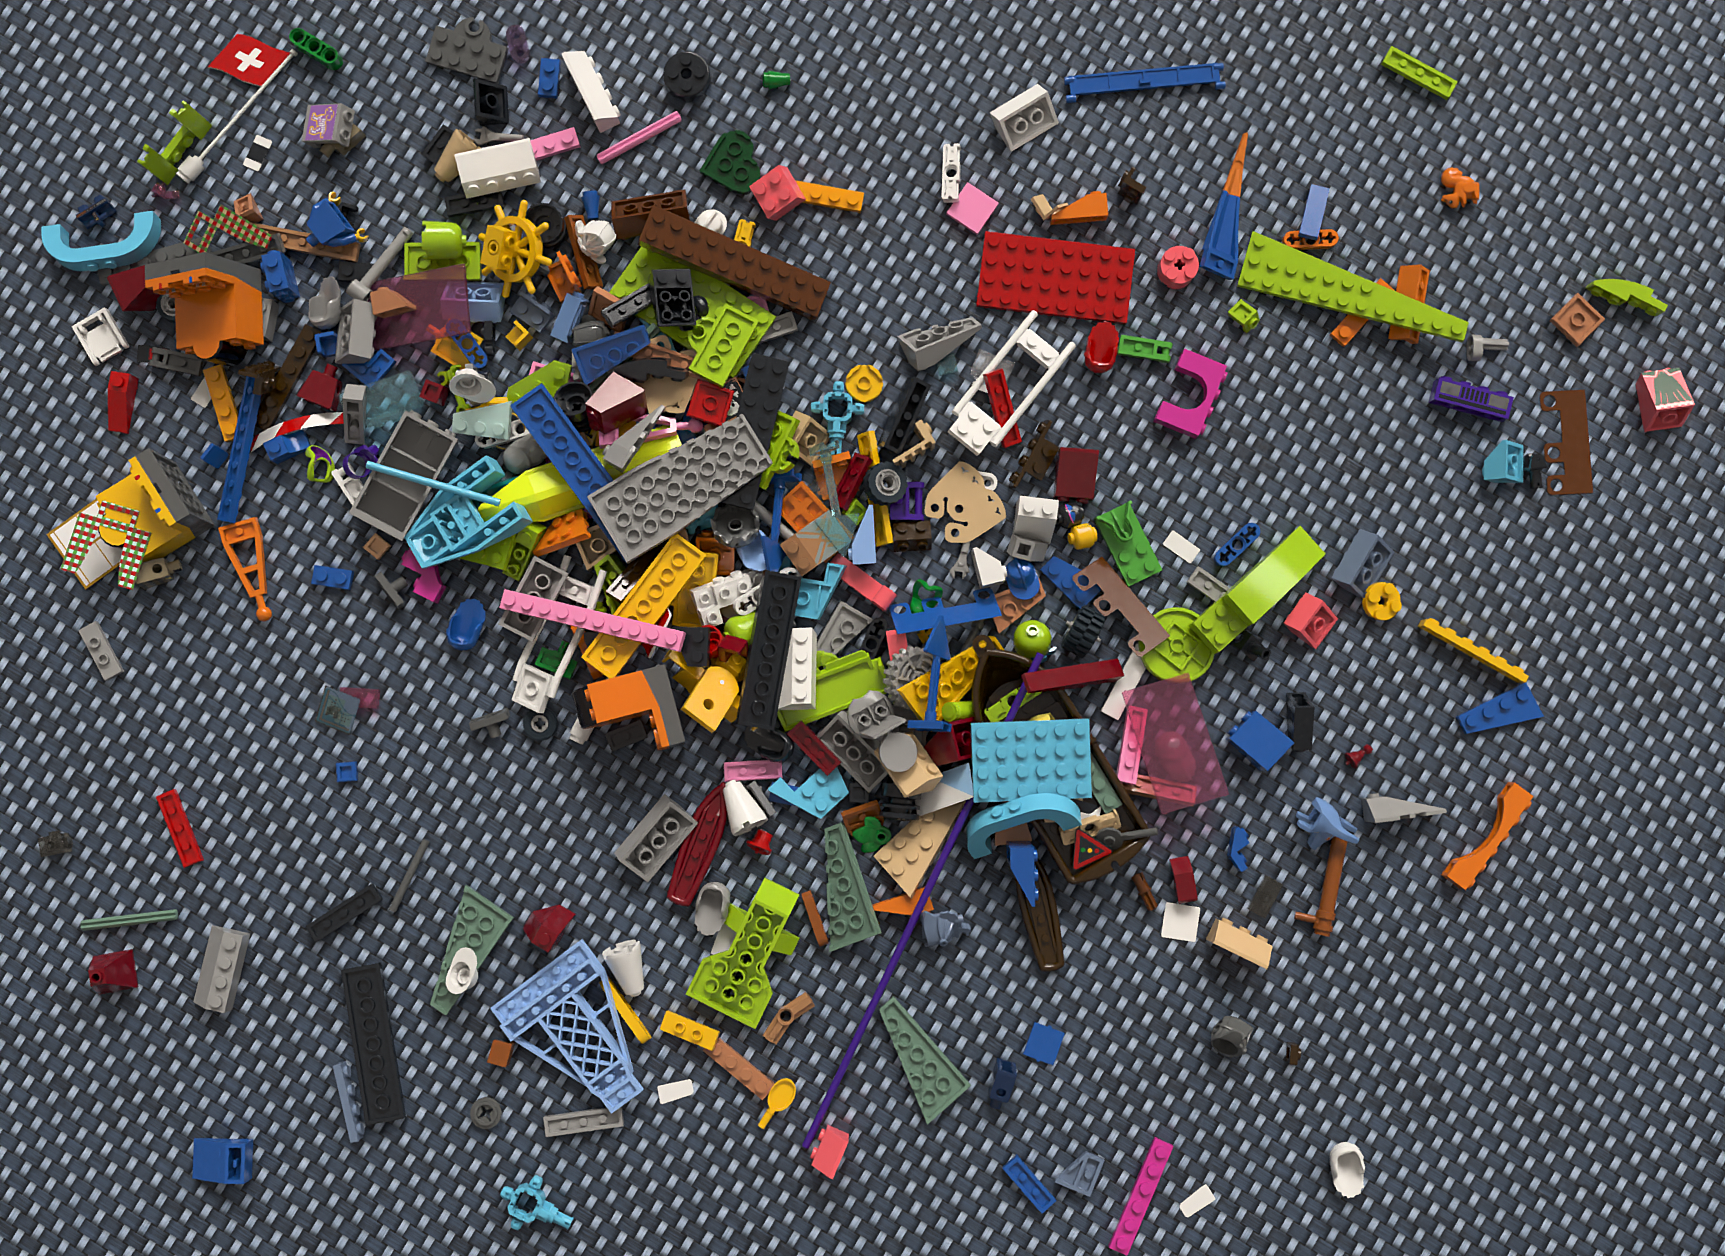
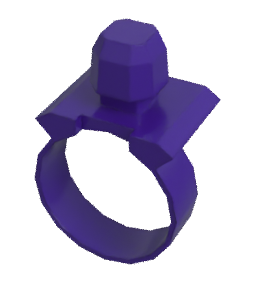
[342,445,379,479]

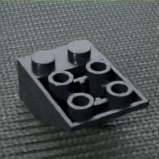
[648,269,696,327]

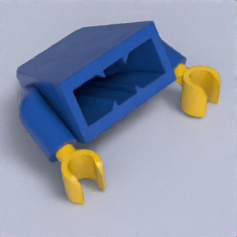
[306,192,368,247]

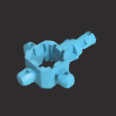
[811,381,864,456]
[500,1175,574,1230]

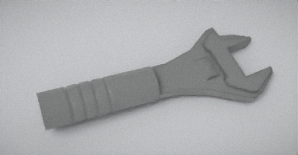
[473,126,524,145]
[950,541,971,580]

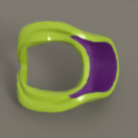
[305,445,335,483]

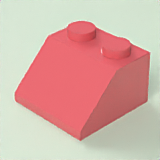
[1284,593,1338,649]
[810,1124,849,1179]

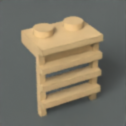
[892,420,936,468]

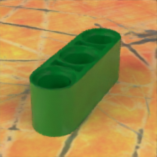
[289,28,343,70]

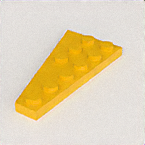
[897,636,1004,732]

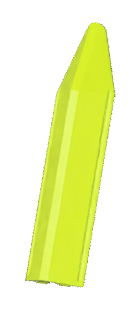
[478,425,682,522]

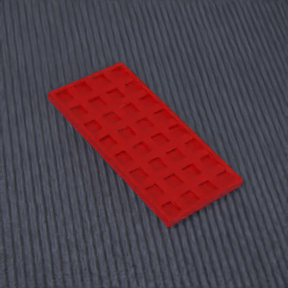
[976,231,1135,325]

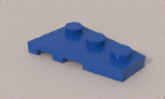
[1040,556,1101,610]

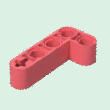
[830,553,897,612]

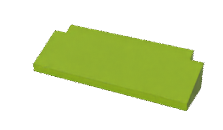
[777,650,886,732]

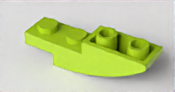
[1585,279,1668,316]

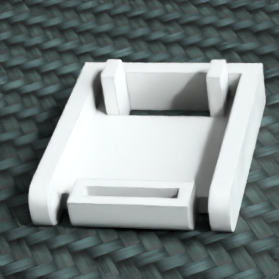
[71,307,129,366]

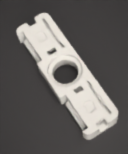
[942,144,961,203]

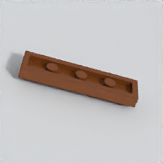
[564,215,603,289]

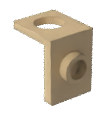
[1031,194,1068,220]

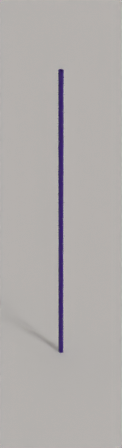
[802,652,1044,1149]

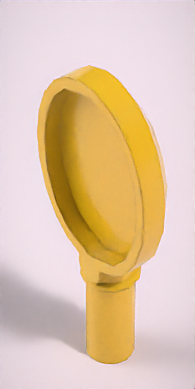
[758,1078,796,1129]

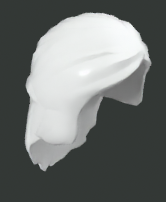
[1329,1142,1365,1198]

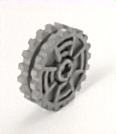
[883,646,941,711]

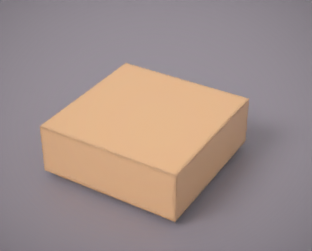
[363,533,391,560]

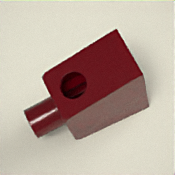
[297,364,343,412]

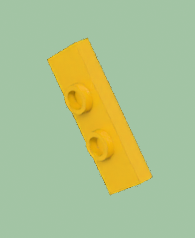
[660,1010,720,1051]

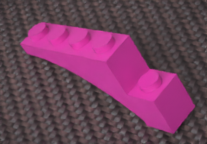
[401,500,446,603]

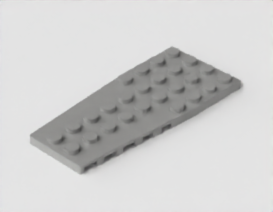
[587,414,773,563]

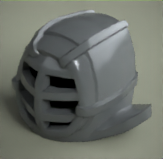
[572,315,611,347]
[1211,1016,1254,1058]

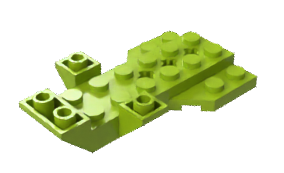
[686,878,800,1029]

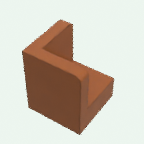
[487,1039,516,1068]

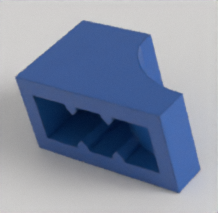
[263,430,311,464]

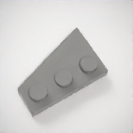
[817,601,873,655]

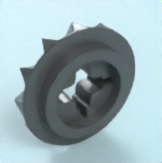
[470,1097,502,1129]

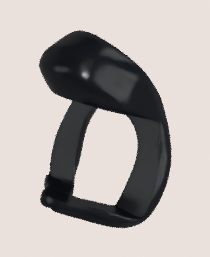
[678,295,709,332]

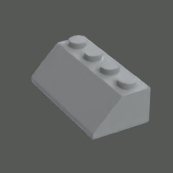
[498,556,569,642]
[817,708,888,793]
[614,794,698,882]
[193,925,250,1013]

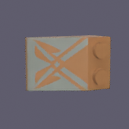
[780,510,851,576]

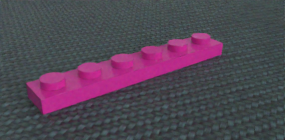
[1108,1137,1173,1256]

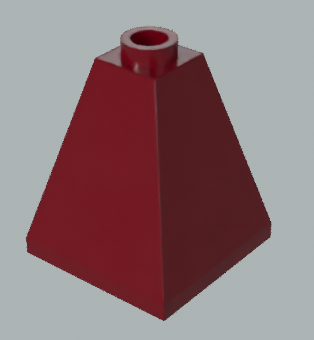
[107,265,160,311]
[88,949,139,995]

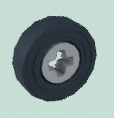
[523,707,558,741]

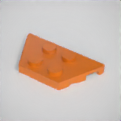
[532,509,591,557]

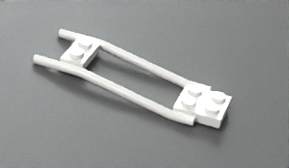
[948,310,1076,456]
[512,555,607,714]

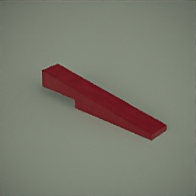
[1021,658,1125,693]

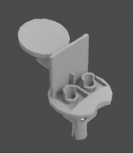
[847,690,917,772]

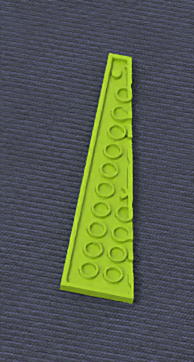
[1237,231,1469,342]

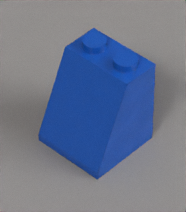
[1226,711,1294,771]

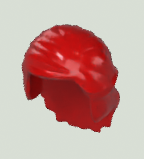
[1084,321,1119,373]

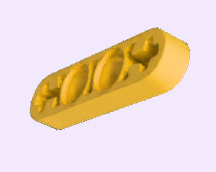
[599,976,651,1044]

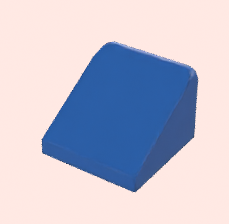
[201,443,229,469]

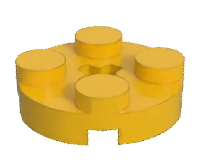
[1362,582,1402,621]

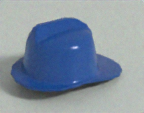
[1006,557,1040,600]

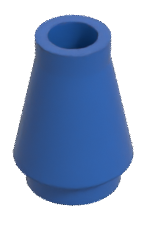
[581,191,600,219]

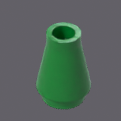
[762,70,790,90]

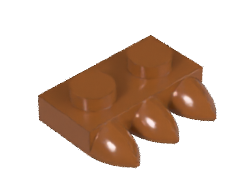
[841,800,884,836]

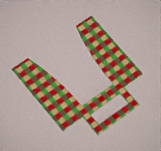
[183,204,273,253]

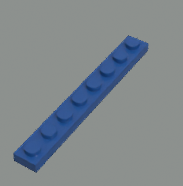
[217,376,261,523]

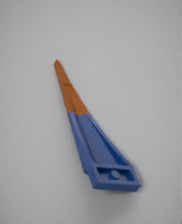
[1199,132,1248,280]

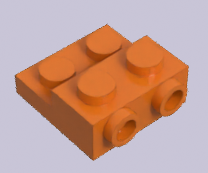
[696,530,736,575]

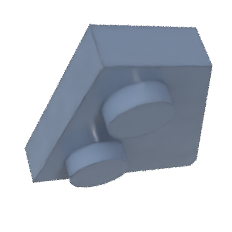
[1054,1151,1105,1197]

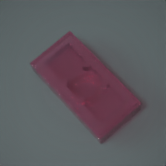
[340,687,380,709]

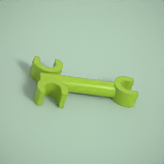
[437,364,471,412]

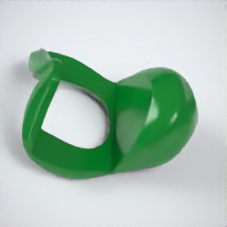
[909,579,943,614]

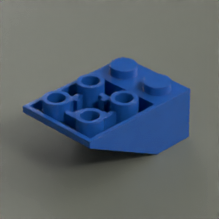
[1006,841,1038,907]
[192,1138,253,1184]

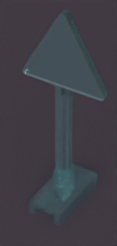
[809,440,859,557]

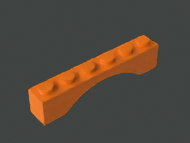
[1441,782,1534,890]

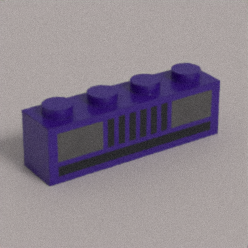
[1428,376,1514,422]

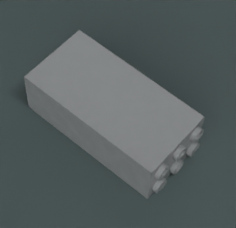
[349,410,458,541]

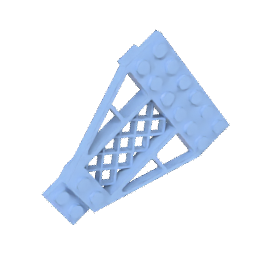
[490,939,643,1114]

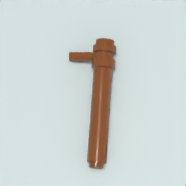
[1294,836,1348,937]

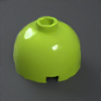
[1013,620,1052,659]

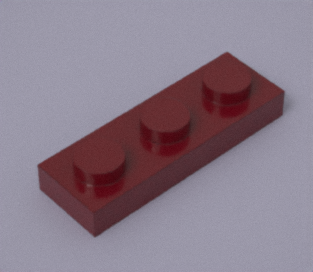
[829,452,873,511]
[787,720,842,776]

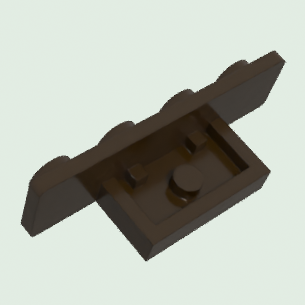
[238,361,281,395]
[1008,420,1060,488]

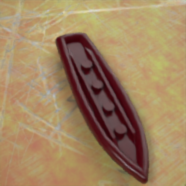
[667,782,727,907]

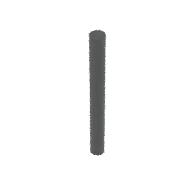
[389,839,430,912]

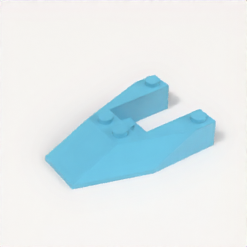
[404,455,533,569]

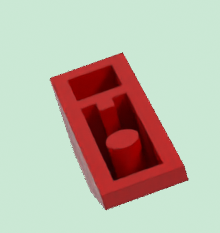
[107,371,139,434]

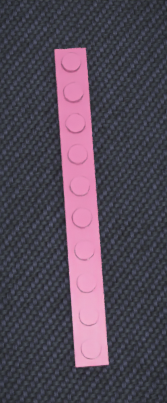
[499,589,686,652]

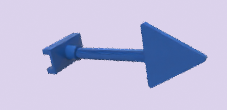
[761,468,802,572]
[907,616,952,732]

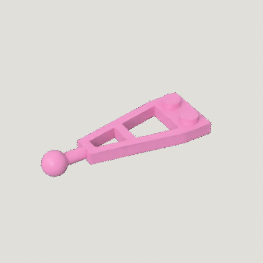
[599,414,703,449]

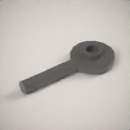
[1096,827,1158,851]

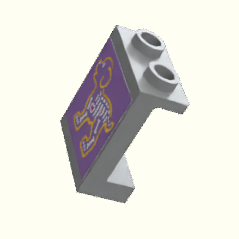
[302,103,355,148]

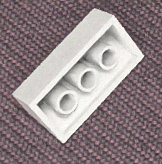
[561,51,621,133]
[455,138,541,198]
[778,628,817,710]

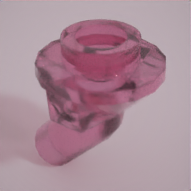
[150,182,180,199]

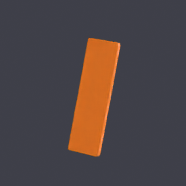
[1388,264,1430,344]

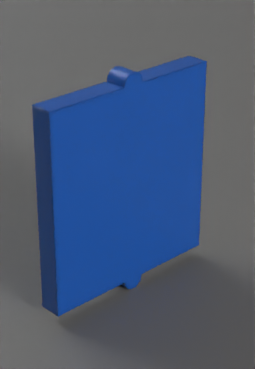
[1023,1022,1065,1065]

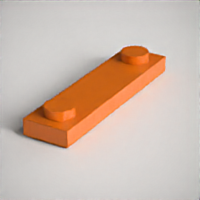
[1330,278,1395,347]

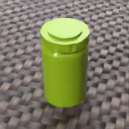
[942,701,974,722]

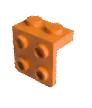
[547,251,582,304]

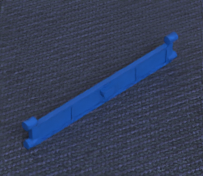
[1064,63,1226,103]

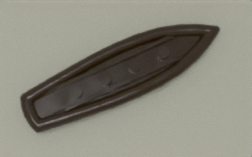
[1016,858,1065,972]

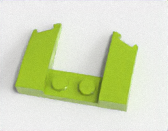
[137,101,212,185]

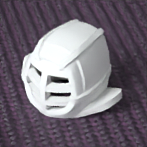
[575,220,616,264]

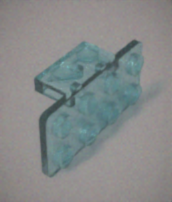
[339,370,424,429]

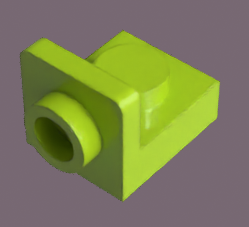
[1228,299,1260,333]

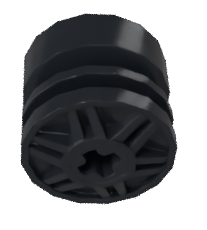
[525,203,567,249]
[553,381,593,433]
[879,783,922,821]

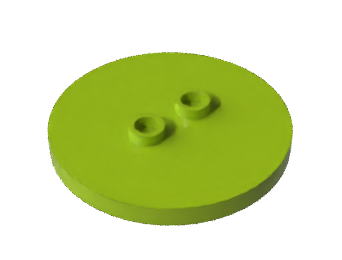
[1138,607,1214,684]

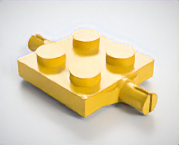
[427,319,484,370]

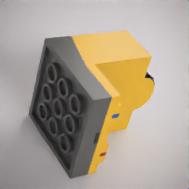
[95,448,215,563]

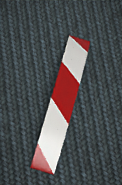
[250,412,344,452]

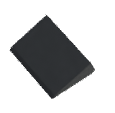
[473,78,509,126]

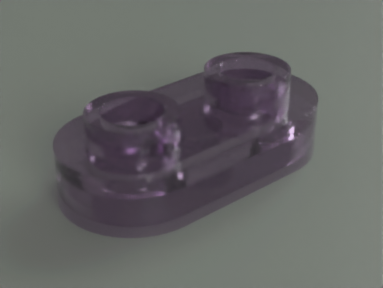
[506,25,530,63]

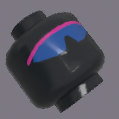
[1056,502,1084,529]

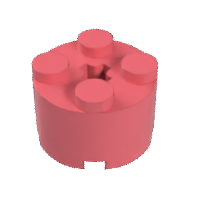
[1157,246,1199,289]

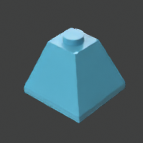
[1482,440,1523,483]

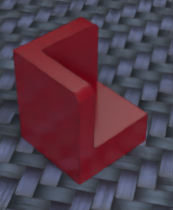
[419,379,450,406]
[718,635,748,663]

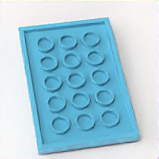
[970,718,1092,803]

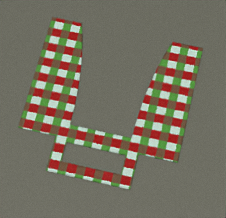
[61,500,151,590]

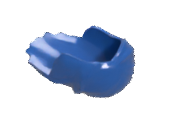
[446,599,486,650]

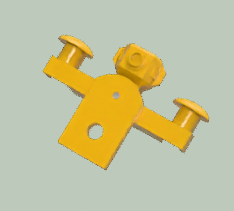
[662,650,757,733]

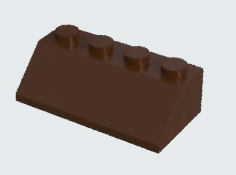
[611,189,690,240]

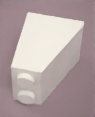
[1013,496,1059,544]

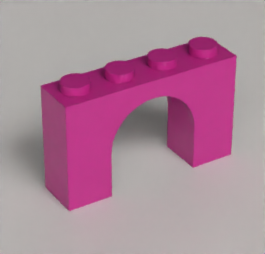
[1153,349,1228,439]

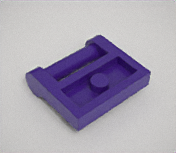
[890,482,924,521]

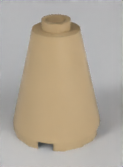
[434,129,481,182]

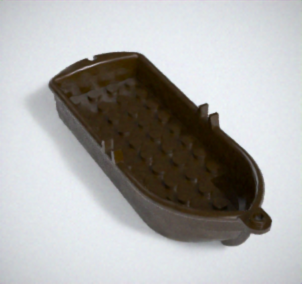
[972,635,1151,884]

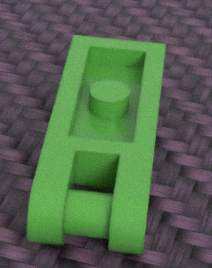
[1117,335,1173,363]

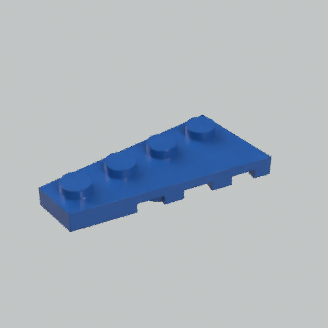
[571,324,651,385]
[1456,683,1544,734]

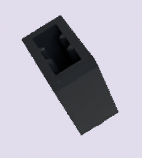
[1286,692,1315,752]

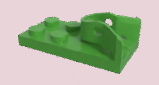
[1094,500,1162,587]

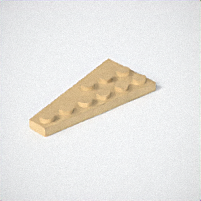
[874,800,966,899]

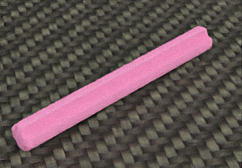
[596,111,681,164]

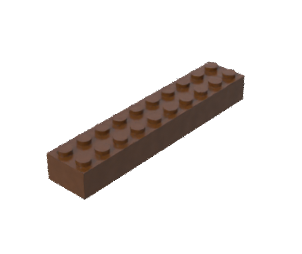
[638,205,831,321]

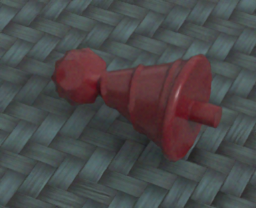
[1344,744,1373,769]

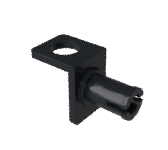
[1229,630,1271,662]

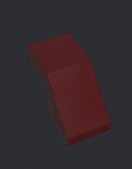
[1169,856,1198,904]

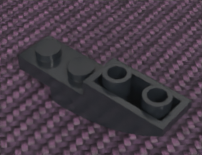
[608,357,689,383]

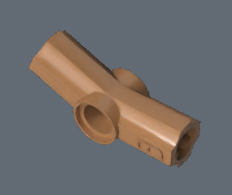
[763,992,815,1045]

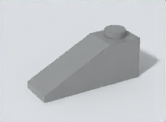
[342,384,367,445]

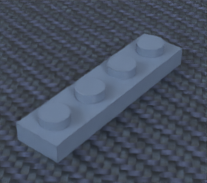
[333,1061,365,1143]

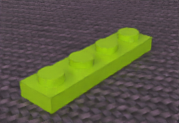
[1381,46,1458,100]

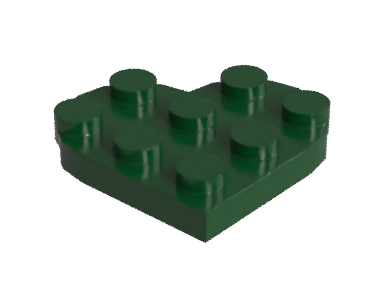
[699,130,761,195]

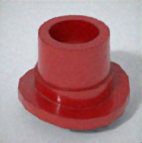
[746,830,772,855]

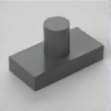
[375,572,408,611]
[469,707,510,738]

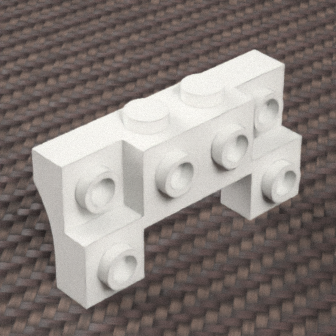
[689,569,763,626]

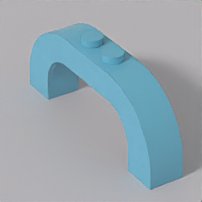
[41,211,161,271]
[966,793,1082,859]

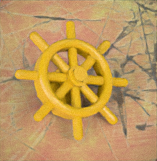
[478,200,552,298]

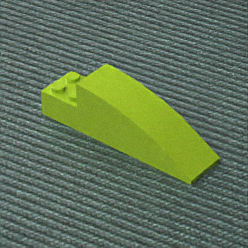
[1188,526,1326,654]

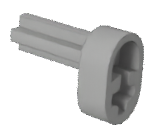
[1467,334,1509,361]

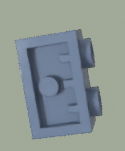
[509,290,554,334]

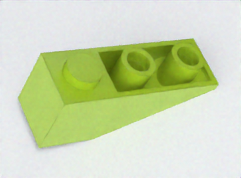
[502,522,546,581]

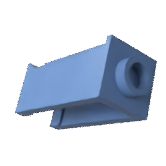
[550,291,589,343]

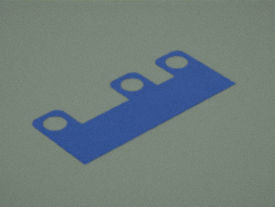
[889,588,1002,634]

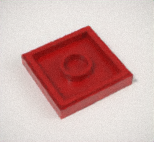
[686,379,734,427]

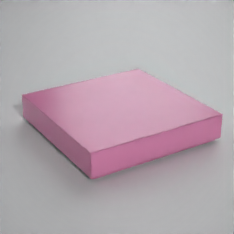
[946,182,999,235]

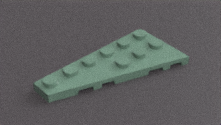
[430,885,514,1015]

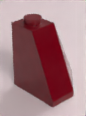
[523,904,576,952]

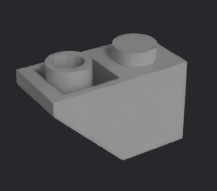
[1007,534,1049,562]

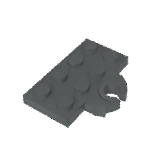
[425,17,509,84]

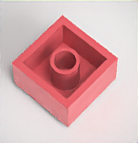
[749,165,806,221]

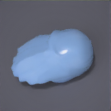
[736,530,766,572]

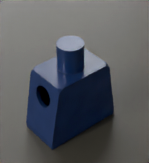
[989,1058,1017,1109]

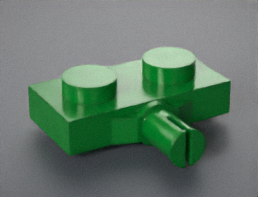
[535,641,578,679]

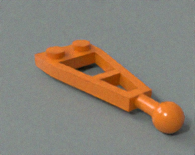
[218,517,272,621]

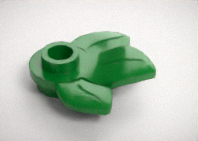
[852,817,891,853]

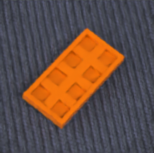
[781,481,854,563]

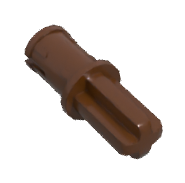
[1131,872,1158,911]

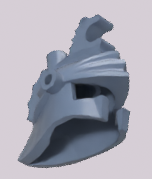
[920,911,971,947]

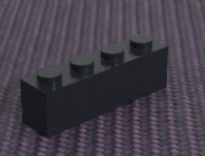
[877,377,931,455]

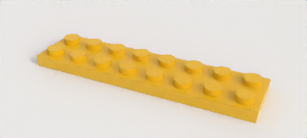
[581,534,707,679]

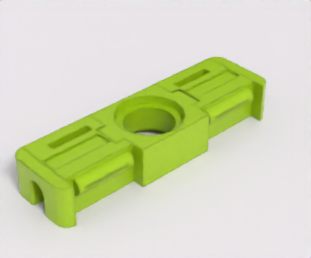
[984,688,1042,722]

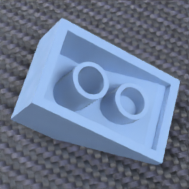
[848,504,876,564]

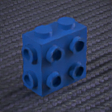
[260,250,300,303]

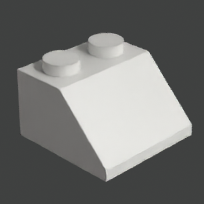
[971,547,1007,589]

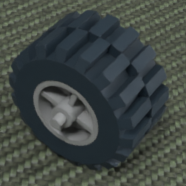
[1061,605,1106,658]

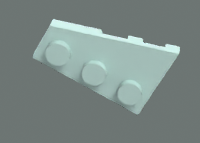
[452,401,512,440]

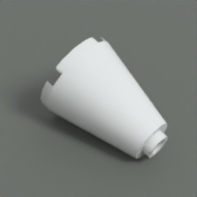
[723,780,768,836]
[602,940,644,997]

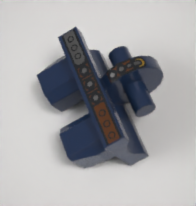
[76,195,117,229]

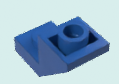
[1227,826,1250,872]

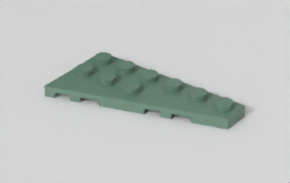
[824,822,882,952]
[879,996,971,1125]

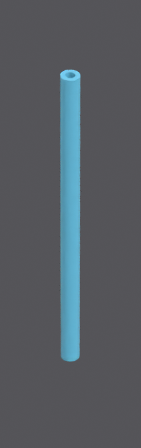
[366,461,501,507]

